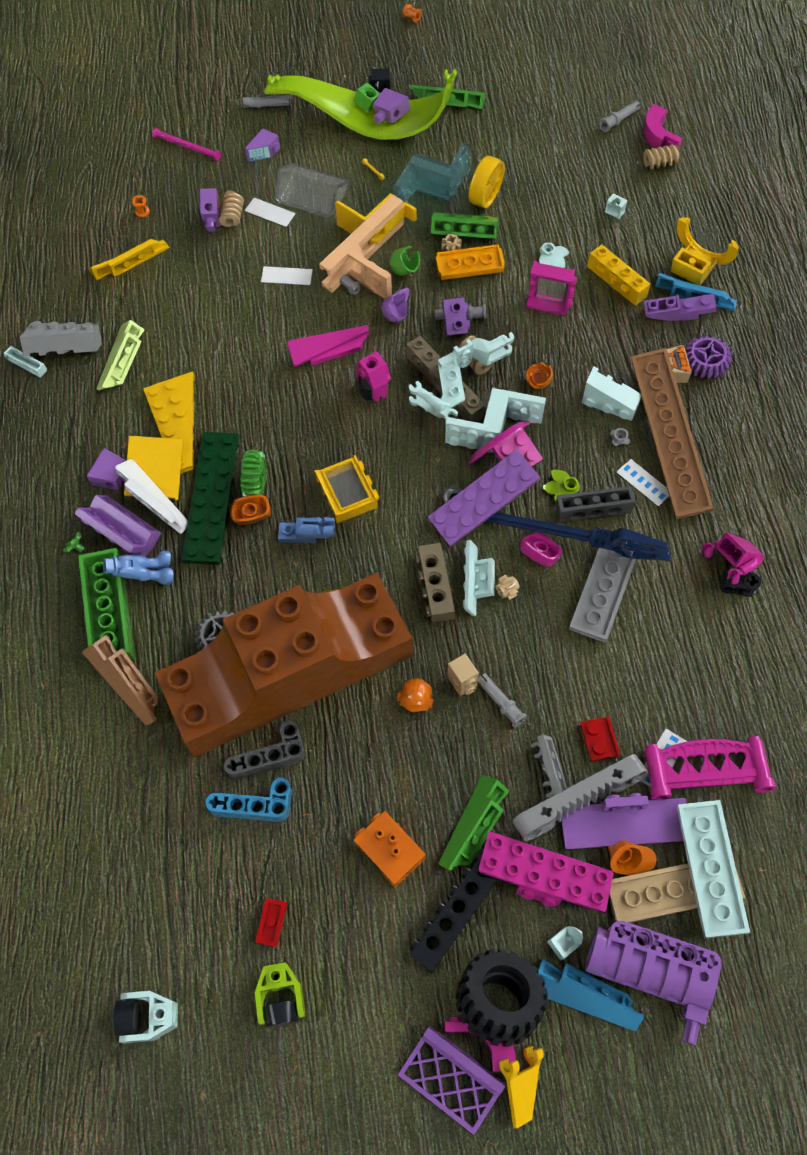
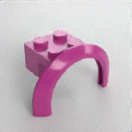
[468,422,543,467]

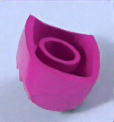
[520,532,562,567]

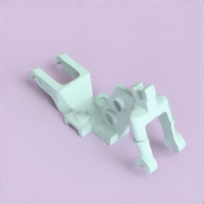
[409,332,514,421]

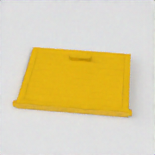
[124,436,183,501]

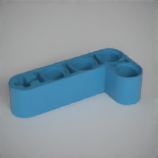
[206,778,292,822]

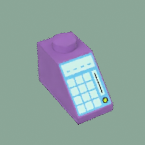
[245,129,280,161]

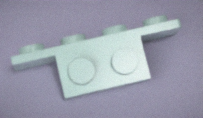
[463,540,495,616]

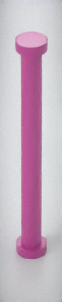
[152,128,221,161]

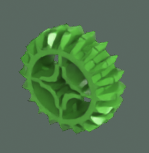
[240,450,267,497]

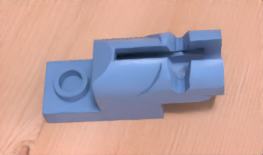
[278,517,335,543]

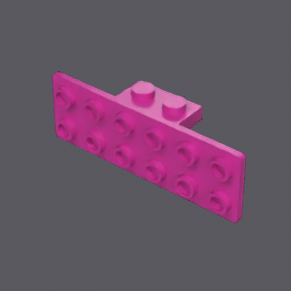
[478,832,614,913]

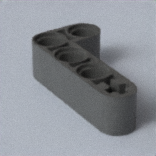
[224,721,305,780]

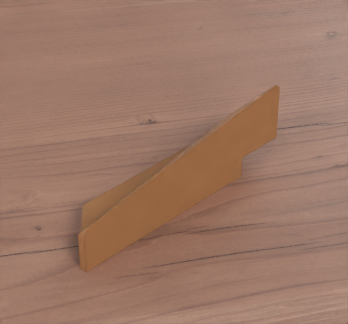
[82,635,158,726]

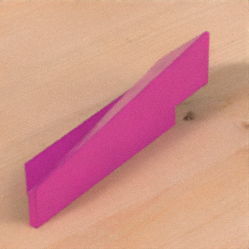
[287,325,369,367]

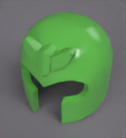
[389,246,420,276]

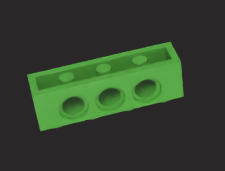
[431,212,499,239]

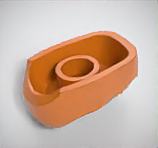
[231,495,271,525]

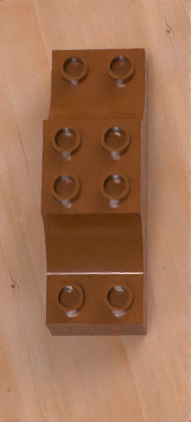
[155,573,413,758]

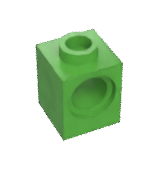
[354,82,380,113]

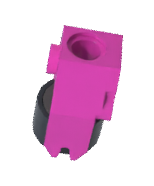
[355,351,391,402]

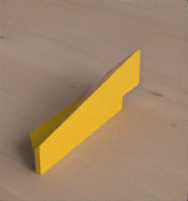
[88,239,169,280]

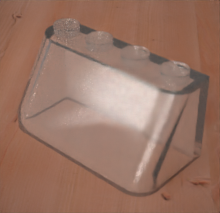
[275,163,350,217]

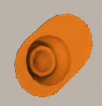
[608,840,657,876]

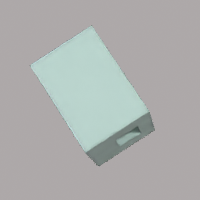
[605,194,627,219]

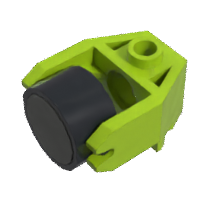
[255,962,305,1028]

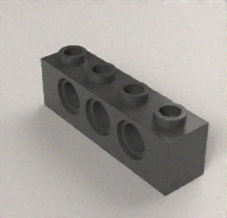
[555,486,635,523]

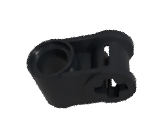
[721,569,761,597]

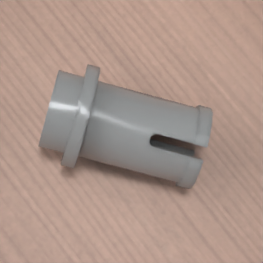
[340,275,360,295]

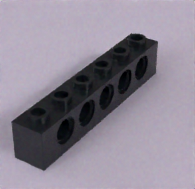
[410,849,498,973]

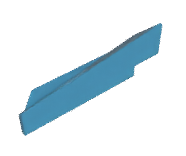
[655,272,737,311]
[538,959,644,1031]

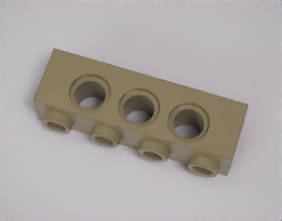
[415,543,455,623]

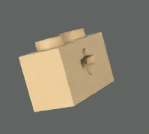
[448,653,479,697]

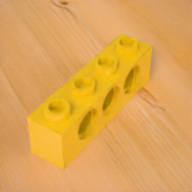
[587,244,651,306]

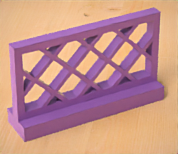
[398,1025,506,1135]

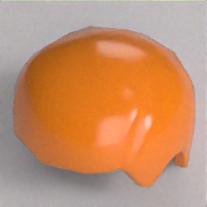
[526,362,553,389]

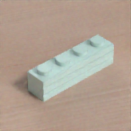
[4,346,47,378]

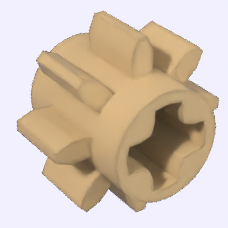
[441,234,461,251]
[495,575,520,600]

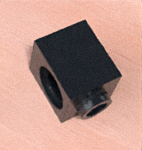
[368,68,390,92]

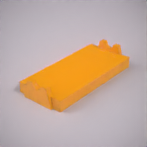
[436,244,505,280]

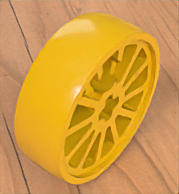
[469,156,505,208]

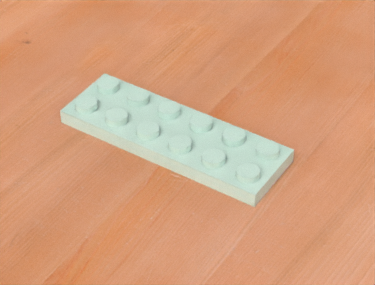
[676,800,750,938]

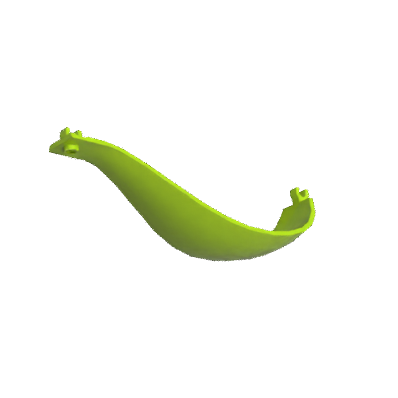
[265,69,457,140]

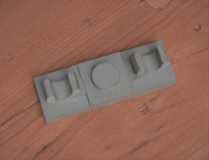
[531,734,567,798]

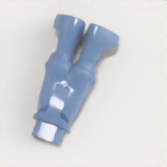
[103,551,173,585]

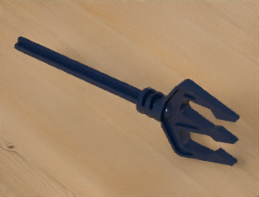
[486,512,672,561]

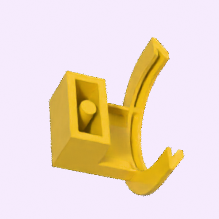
[671,217,739,286]

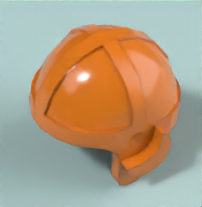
[397,678,433,712]

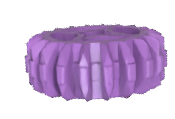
[685,335,732,380]

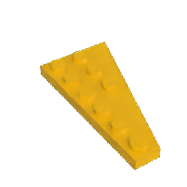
[143,371,194,474]

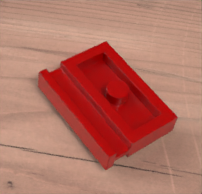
[580,716,621,763]

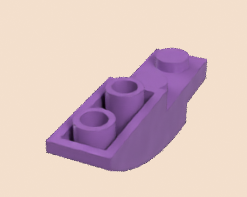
[644,294,716,321]

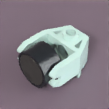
[113,991,178,1043]

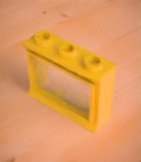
[315,455,379,524]

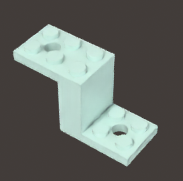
[445,388,546,453]

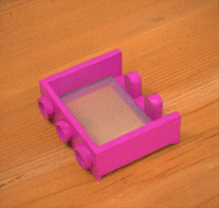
[526,260,577,316]

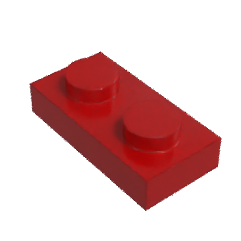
[255,898,288,948]

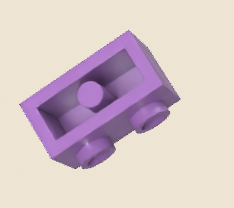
[442,298,470,337]

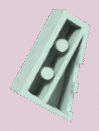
[582,367,641,421]

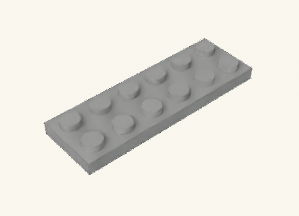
[569,548,636,643]

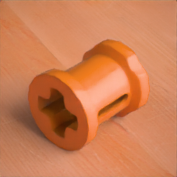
[402,4,422,23]
[132,195,150,218]

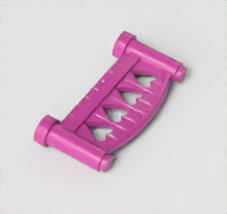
[645,736,776,800]

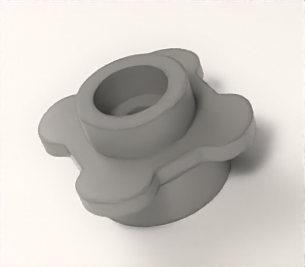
[610,428,630,446]

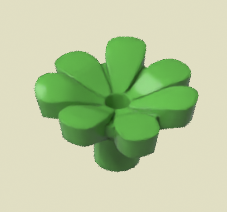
[62,531,85,553]

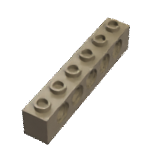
[406,336,485,422]

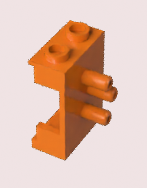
[354,811,426,888]

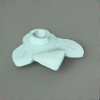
[539,243,570,268]

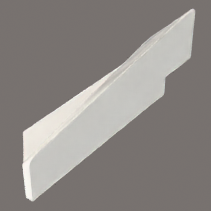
[115,459,188,535]

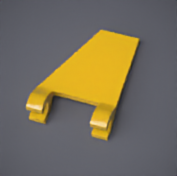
[499,1046,544,1129]

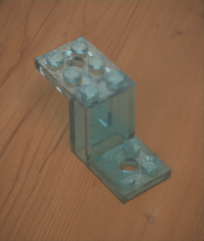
[394,143,471,203]

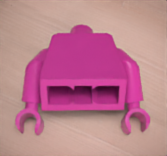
[702,532,764,584]

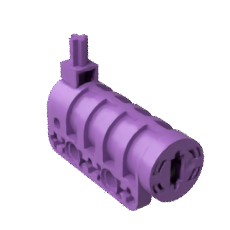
[585,921,721,1045]

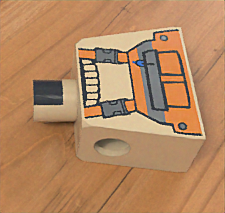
[667,345,691,383]

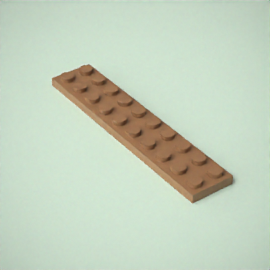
[631,348,714,520]

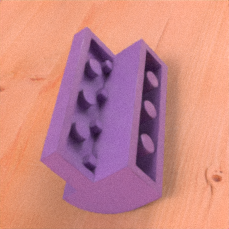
[75,495,161,556]

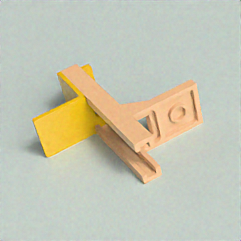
[319,193,417,299]

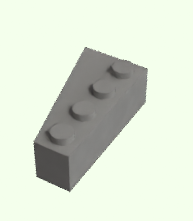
[20,321,102,357]

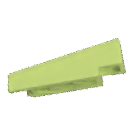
[96,320,144,390]

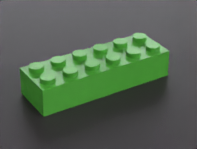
[78,548,135,661]

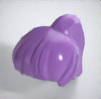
[381,287,410,322]

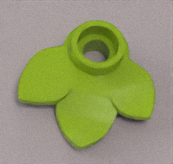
[543,470,580,502]

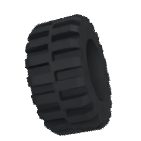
[455,949,548,1047]

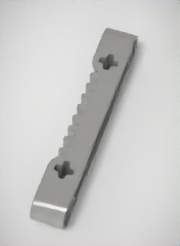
[513,754,648,841]

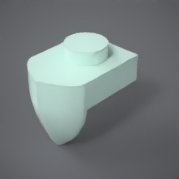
[547,926,583,961]

